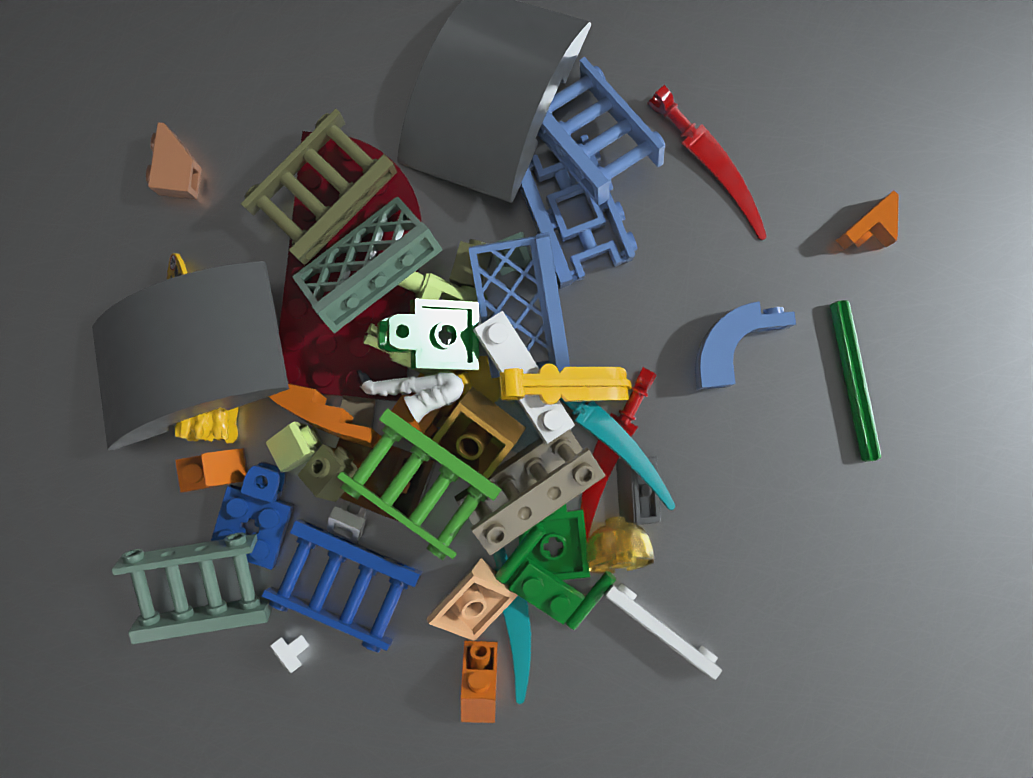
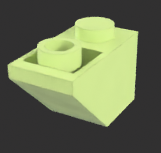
[266,422,323,472]

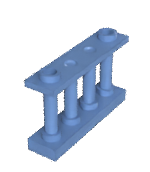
[537,57,665,206]

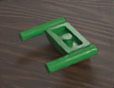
[495,524,616,630]

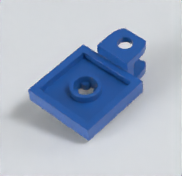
[211,461,294,570]

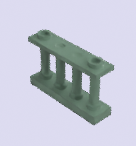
[112,532,273,644]

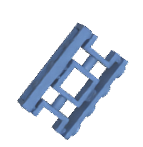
[519,134,637,289]

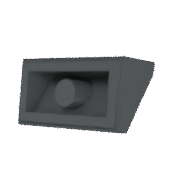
[616,457,661,525]

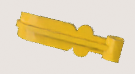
[500,364,632,405]

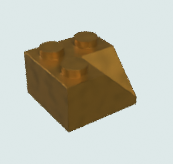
[432,387,526,479]

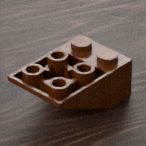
[336,438,437,522]

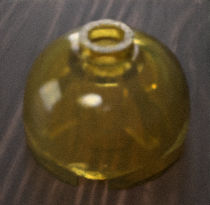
[586,517,655,574]

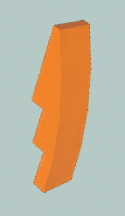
[268,384,381,448]

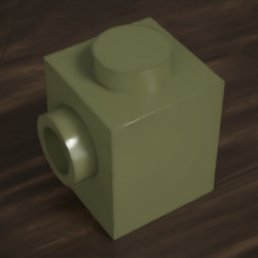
[298,444,358,502]

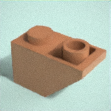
[146,122,202,200]

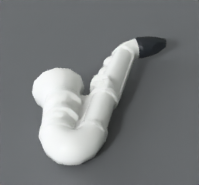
[357,370,464,423]

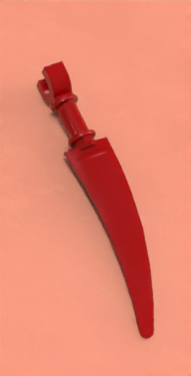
[647,85,766,240]
[580,367,657,541]

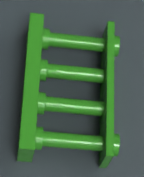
[337,408,502,560]

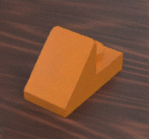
[836,190,899,250]
[175,448,248,493]

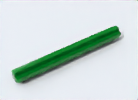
[830,300,882,462]

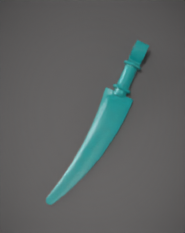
[560,398,675,510]
[493,547,531,704]

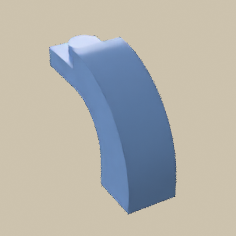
[695,301,796,390]

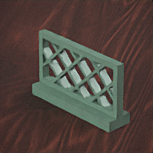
[292,196,443,333]

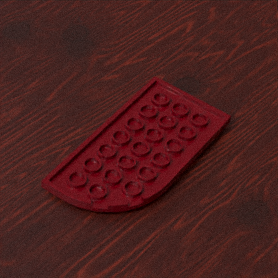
[279,131,422,402]

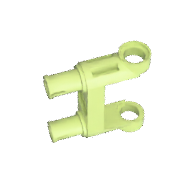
[363,271,488,376]

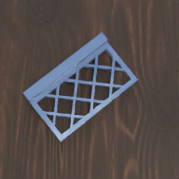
[468,232,570,378]

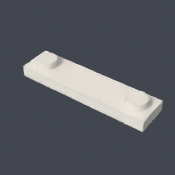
[473,311,575,444]
[604,583,722,680]

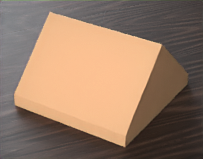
[426,558,518,641]

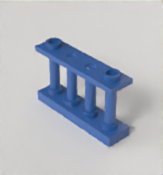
[262,519,422,652]

